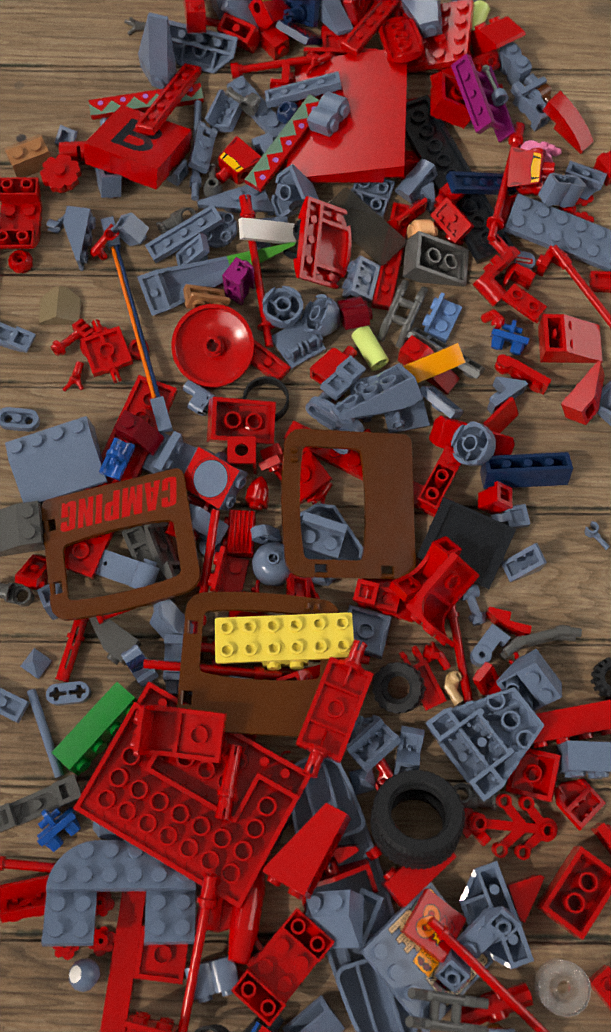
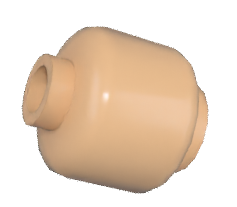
[407,219,438,239]

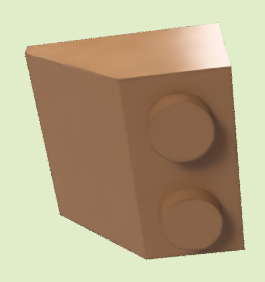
[3,135,51,177]

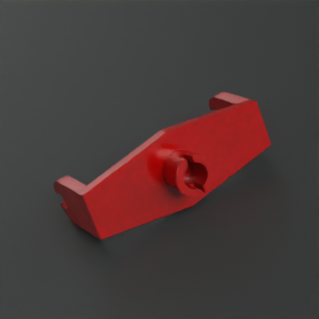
[301,858,378,913]

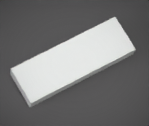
[238,217,296,244]

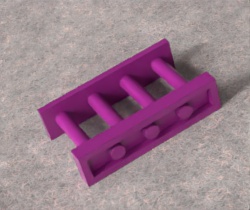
[451,53,516,143]

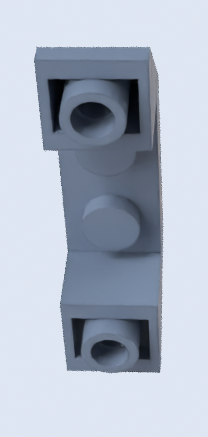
[435,906,522,993]

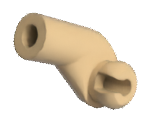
[443,670,464,706]

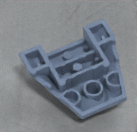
[425,687,544,802]

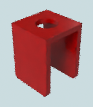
[227,436,257,474]

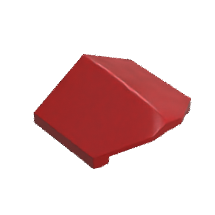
[554,778,606,831]

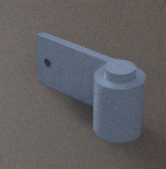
[95,550,160,589]

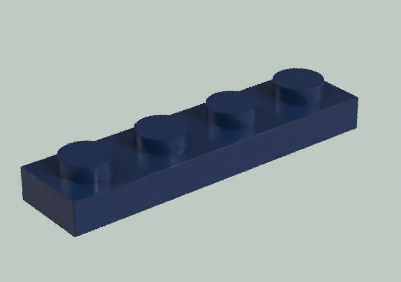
[446,171,517,195]

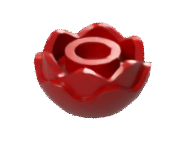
[8,250,33,273]

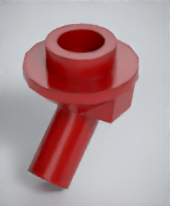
[423,641,451,671]

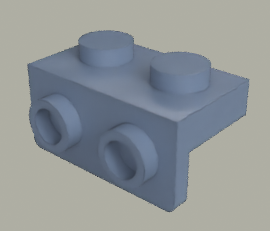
[205,90,243,132]

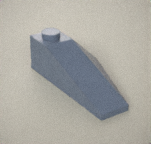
[138,12,177,89]
[331,363,423,420]

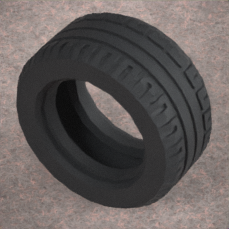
[370,770,465,870]

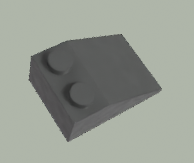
[403,231,469,287]
[0,501,45,557]

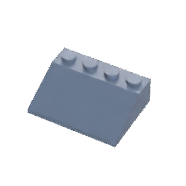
[5,416,108,504]

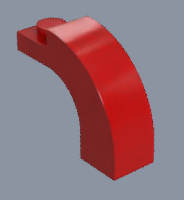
[389,536,462,602]

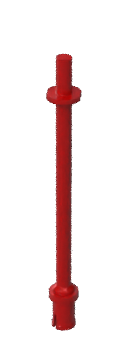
[486,122,526,242]
[239,194,275,348]
[178,873,220,1032]

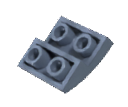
[345,179,395,217]

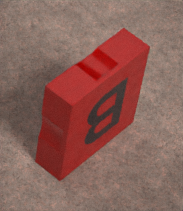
[84,105,192,190]

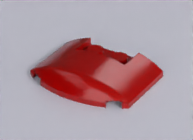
[293,196,352,289]

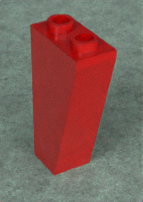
[262,803,351,900]

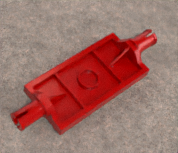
[295,640,374,778]

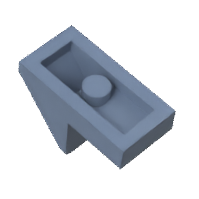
[175,233,210,266]
[487,377,528,414]

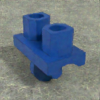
[490,320,529,356]
[99,438,135,481]
[37,807,81,852]

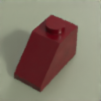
[114,410,165,456]

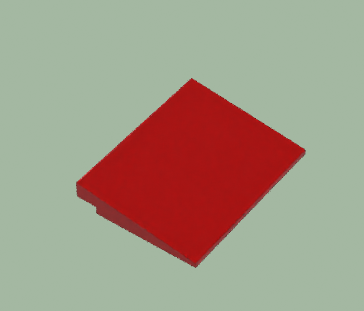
[287,50,407,183]
[73,681,311,909]

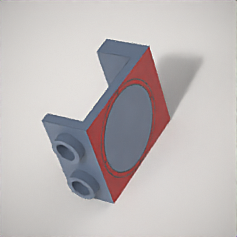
[184,447,248,511]

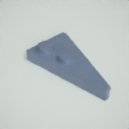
[197,185,274,216]

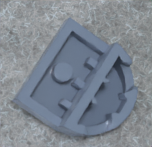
[346,715,401,772]

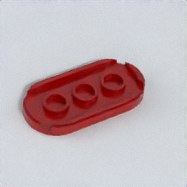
[379,16,424,63]

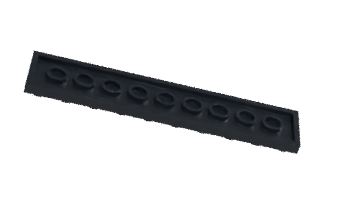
[405,94,514,264]

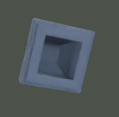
[20,648,52,679]
[349,768,376,795]

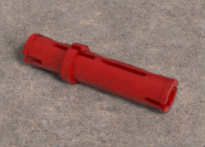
[55,618,89,682]
[214,744,243,821]

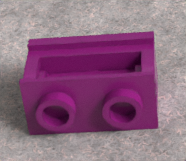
[222,257,255,306]

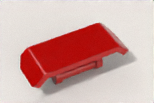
[429,415,515,456]

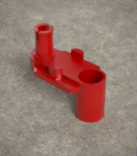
[472,233,521,307]

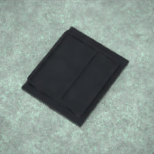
[417,497,516,589]

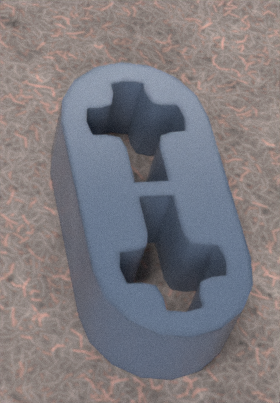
[250,525,281,545]
[46,681,91,706]

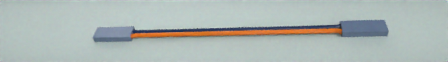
[101,216,173,434]

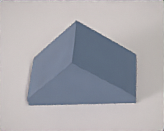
[501,543,547,582]

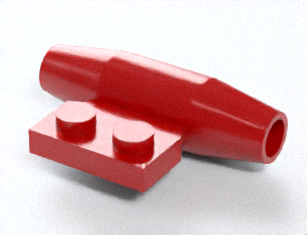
[195,862,266,964]

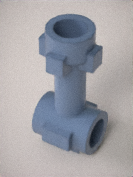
[460,584,487,626]

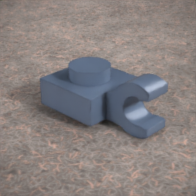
[491,504,530,529]

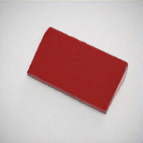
[387,197,428,232]
[483,397,518,433]

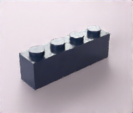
[480,452,573,489]

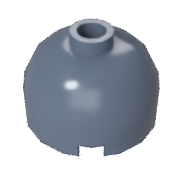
[263,286,303,328]
[301,294,341,337]
[451,421,496,466]
[252,542,291,586]

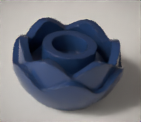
[277,101,299,124]

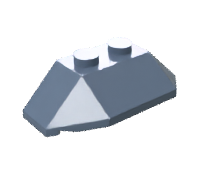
[169,20,238,74]
[459,861,534,969]

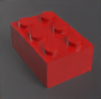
[535,846,611,940]

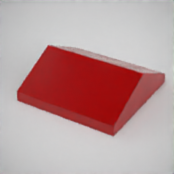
[506,749,562,803]

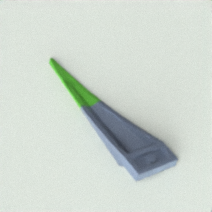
[137,242,295,316]

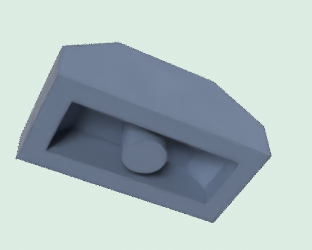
[564,161,607,200]
[149,599,194,639]
[358,887,390,946]

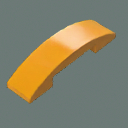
[403,343,465,383]

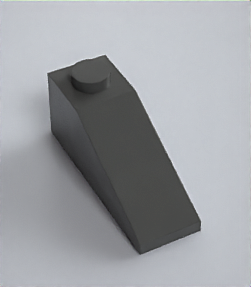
[89,617,142,666]

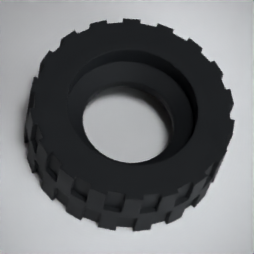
[372,662,425,714]

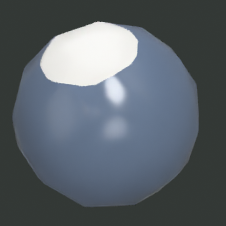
[69,958,100,992]

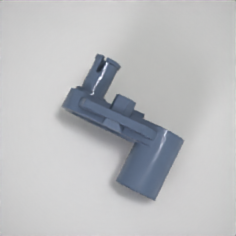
[305,391,364,454]

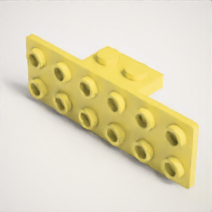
[215,613,354,670]

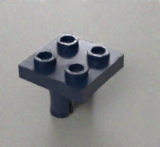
[284,0,320,27]

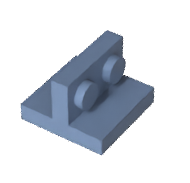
[142,431,197,474]
[301,512,348,560]

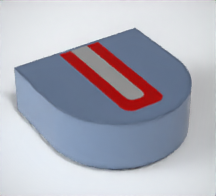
[514,251,536,270]

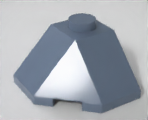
[271,164,319,218]

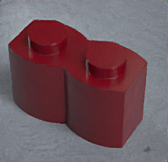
[336,296,373,330]

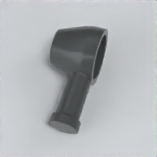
[225,87,261,116]
[203,163,223,198]

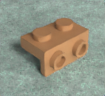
[183,284,231,309]

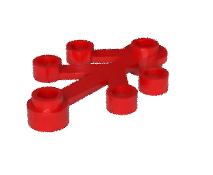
[467,793,558,860]

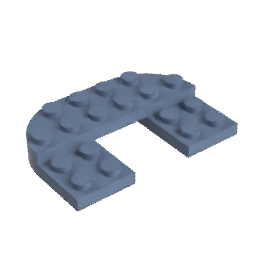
[42,840,196,947]

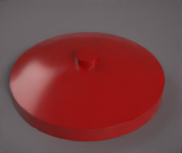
[171,304,255,388]

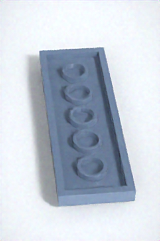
[503,194,611,272]

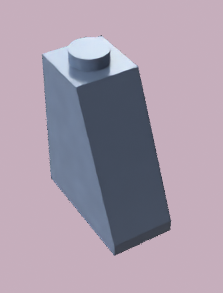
[401,0,442,38]

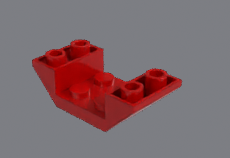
[0,177,42,249]
[231,908,335,1027]

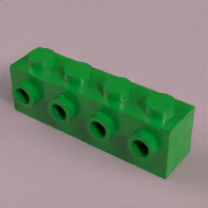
[51,682,137,776]

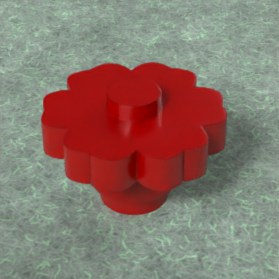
[40,154,82,193]

